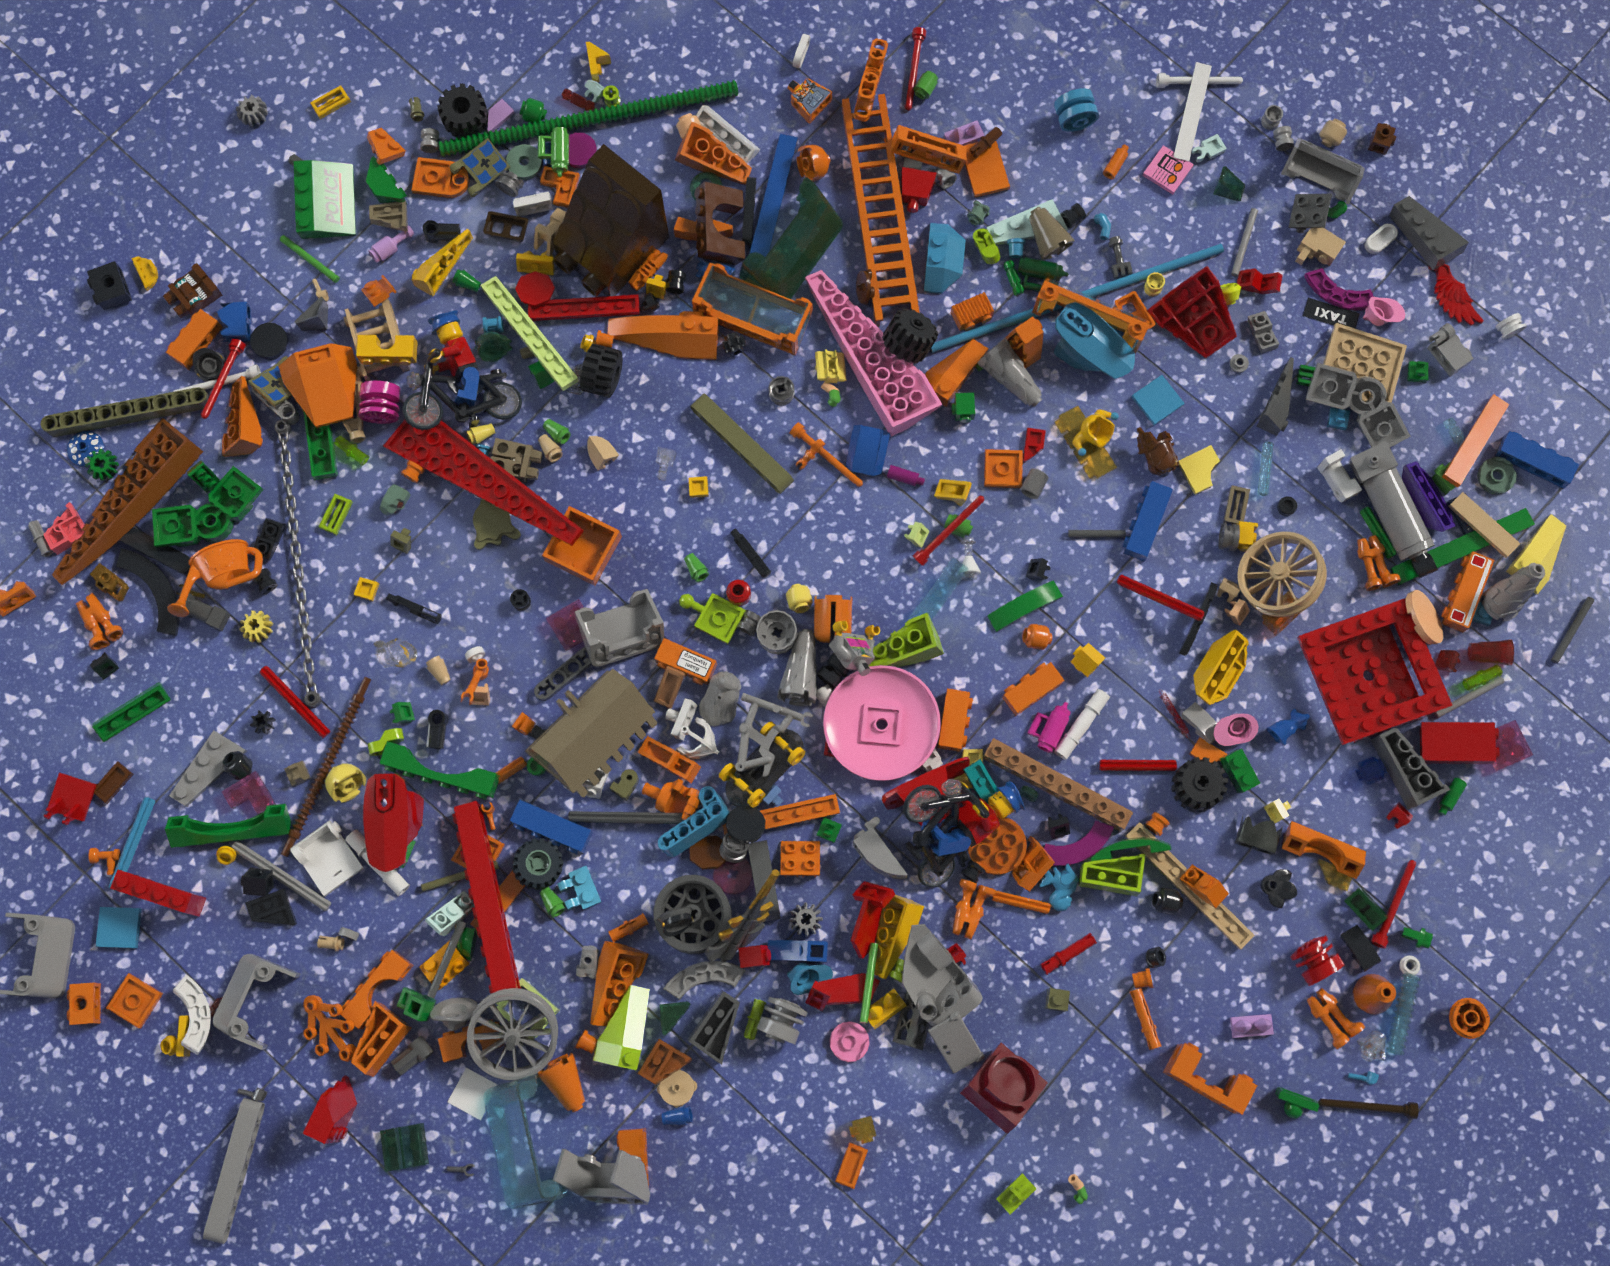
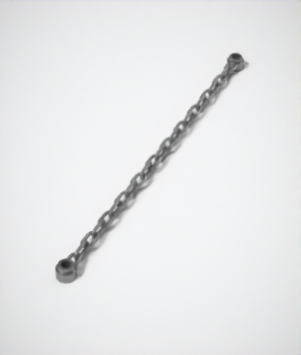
[275,420,322,708]

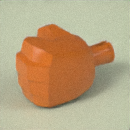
[642,779,701,821]

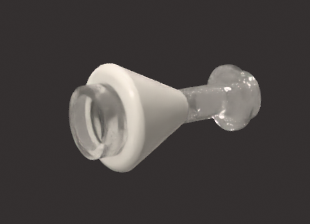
[958,537,981,581]

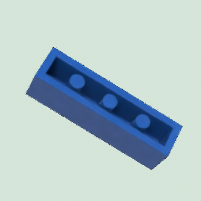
[1494,431,1579,489]
[1122,481,1173,562]
[510,799,593,855]

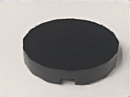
[250,322,289,359]
[726,805,765,844]

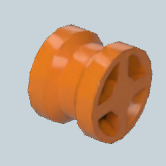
[401,460,425,483]
[1144,812,1170,836]

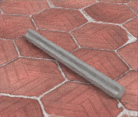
[231,841,331,911]

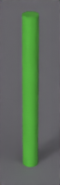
[280,235,340,283]
[860,943,878,1024]

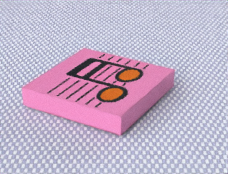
[1143,145,1194,195]

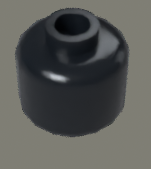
[223,751,253,780]
[1152,887,1183,915]

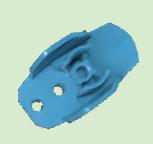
[1054,302,1135,379]

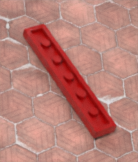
[528,294,640,321]

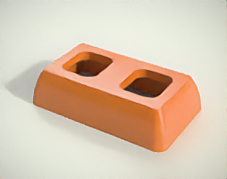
[1115,291,1155,330]

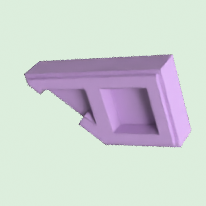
[487,99,515,133]

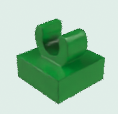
[1407,361,1429,383]
[390,702,415,723]
[816,817,842,843]

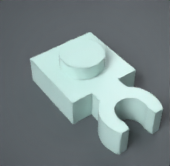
[1191,134,1227,162]

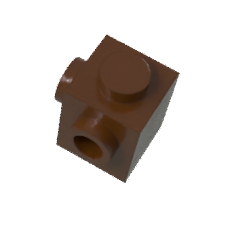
[1368,123,1397,155]

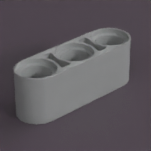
[252,387,300,425]

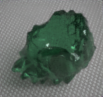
[475,331,513,362]

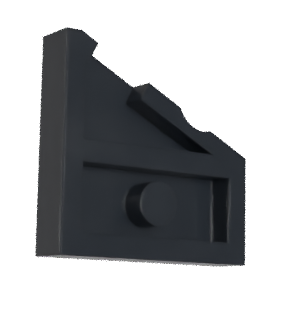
[245,888,297,925]

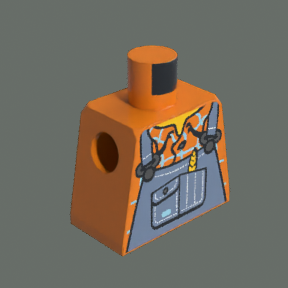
[787,79,832,124]

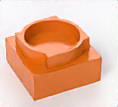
[542,506,622,586]

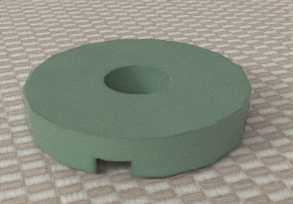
[506,144,543,180]
[1477,457,1517,495]

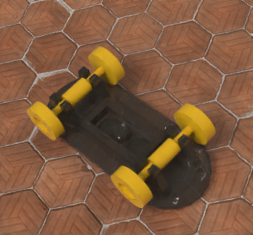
[719,721,805,808]

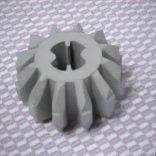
[236,94,268,128]
[789,902,823,937]

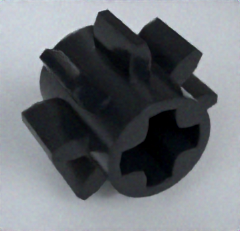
[722,333,746,356]
[250,710,276,735]

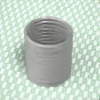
[1020,468,1049,499]

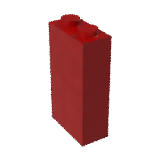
[1419,722,1500,764]

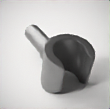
[237,1088,267,1101]
[447,1163,475,1177]

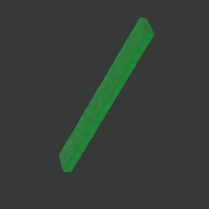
[1390,508,1535,586]

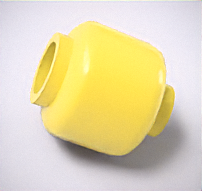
[786,584,813,613]

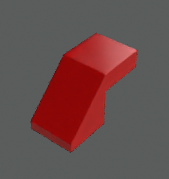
[1237,268,1283,294]

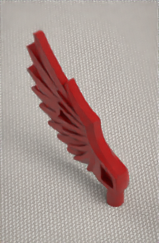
[1428,264,1484,326]

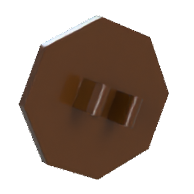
[690,836,726,870]

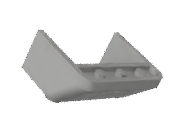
[1281,138,1365,204]
[0,913,75,998]
[213,954,301,1050]
[553,1149,650,1205]

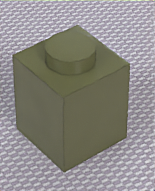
[1045,988,1070,1012]

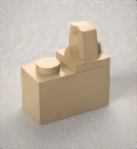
[1295,228,1346,266]

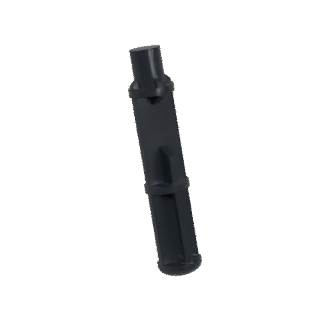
[730,528,771,578]
[386,593,442,624]

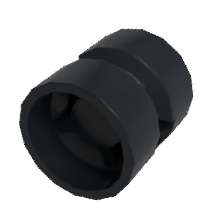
[816,653,852,689]

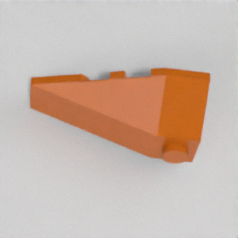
[675,122,752,185]
[222,376,263,457]
[590,941,649,1027]

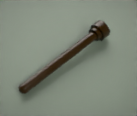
[1318,1099,1419,1119]

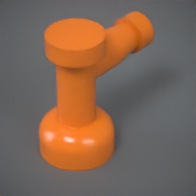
[89,848,120,875]

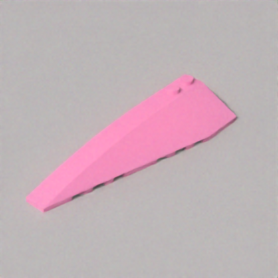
[805,270,942,437]

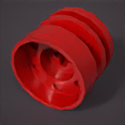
[1290,935,1345,986]

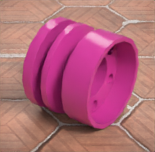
[358,381,401,424]

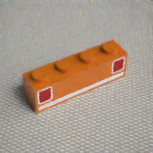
[1441,551,1494,633]

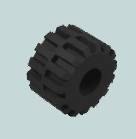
[437,83,488,138]
[882,309,938,363]
[580,343,623,398]
[1171,757,1228,812]

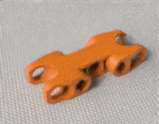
[853,38,888,122]

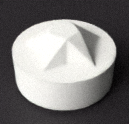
[465,646,485,663]

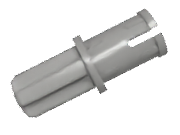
[28,520,54,557]

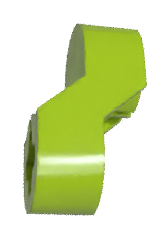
[973,228,1000,264]
[368,728,404,756]

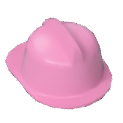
[1363,297,1405,326]
[1213,713,1259,746]

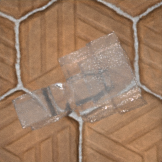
[656,447,677,481]

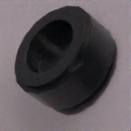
[641,292,660,311]
[1145,947,1166,968]

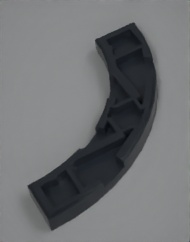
[116,548,180,636]

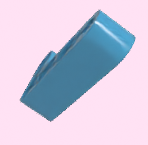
[658,786,730,857]

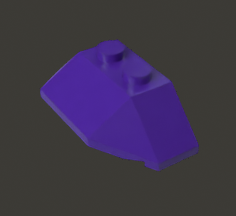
[1402,461,1455,532]

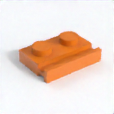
[361,275,397,307]

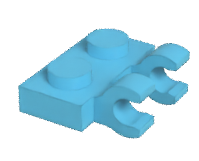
[557,866,601,910]

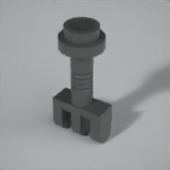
[1108,236,1133,279]

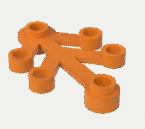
[303,995,356,1062]

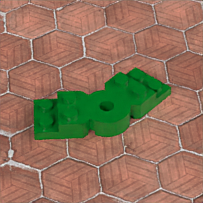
[152,466,264,548]

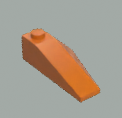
[925,339,989,407]

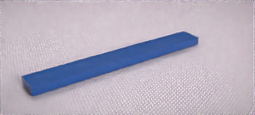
[747,134,798,272]

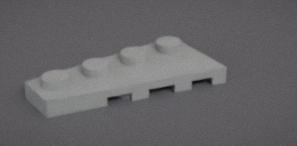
[169,730,247,807]

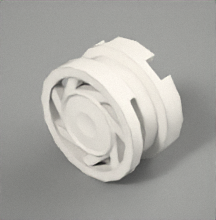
[1495,313,1527,340]

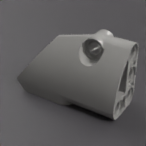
[902,924,983,1027]

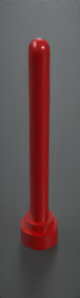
[905,27,927,111]
[201,339,246,419]
[912,496,984,566]
[1370,860,1416,949]

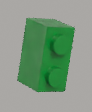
[1220,748,1260,793]

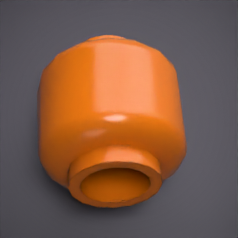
[1022,624,1052,650]

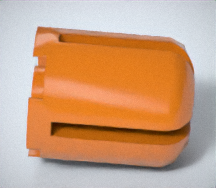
[814,595,853,643]

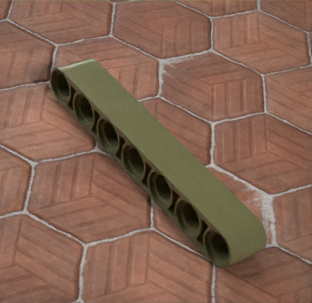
[690,393,794,494]

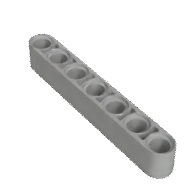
[203,1098,265,1244]

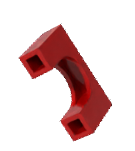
[110,869,206,917]

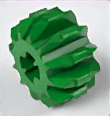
[85,449,119,481]

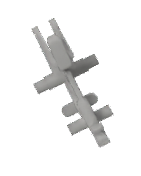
[735,693,814,777]

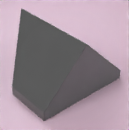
[294,296,328,331]

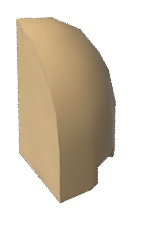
[587,436,619,471]

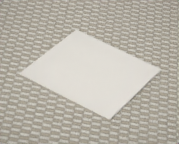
[448,1068,499,1120]

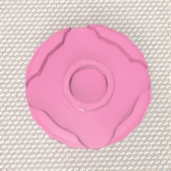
[830,1021,869,1062]

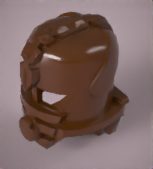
[1137,427,1179,475]

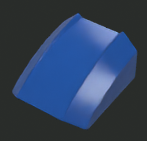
[845,425,890,476]

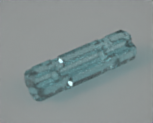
[1444,417,1465,449]

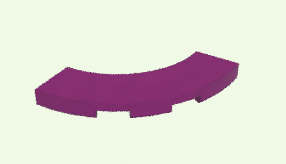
[1304,268,1374,311]
[1044,820,1114,866]

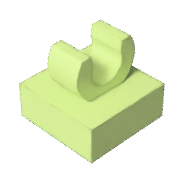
[904,522,929,548]

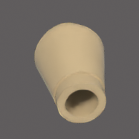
[538,434,563,462]
[426,656,451,685]

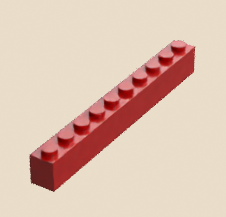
[452,801,521,994]

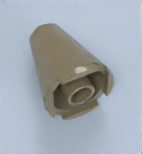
[1029,207,1075,261]

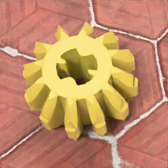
[239,610,273,643]

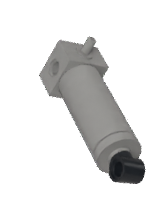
[1349,441,1438,579]

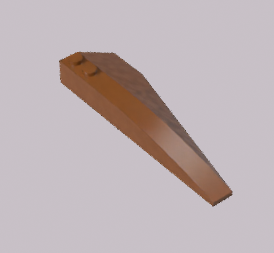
[52,418,204,585]

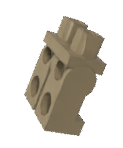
[491,438,543,483]

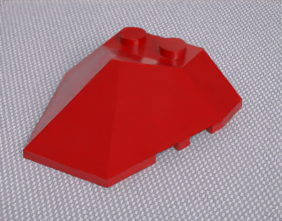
[1147,266,1237,358]

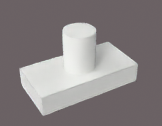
[665,698,698,741]

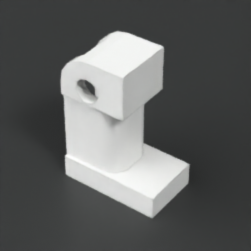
[1317,449,1362,503]

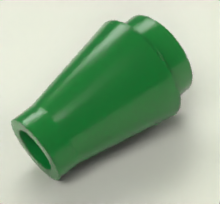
[452,269,481,292]

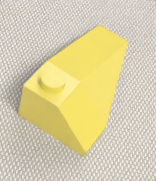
[1506,514,1566,595]

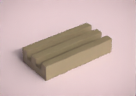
[1223,485,1250,525]

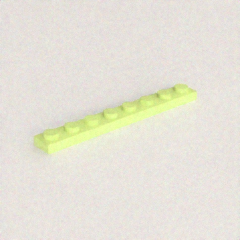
[480,276,579,391]

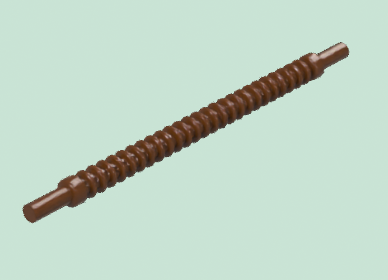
[281,677,371,857]

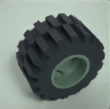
[512,838,563,890]

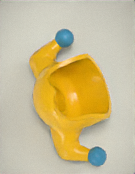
[1072,409,1119,456]

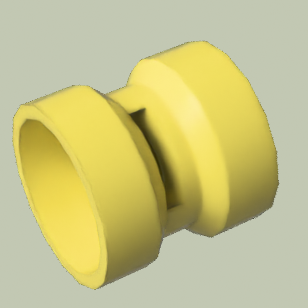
[1144,272,1165,297]

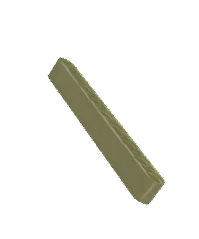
[40,387,209,437]

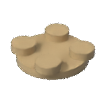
[657,1069,697,1108]

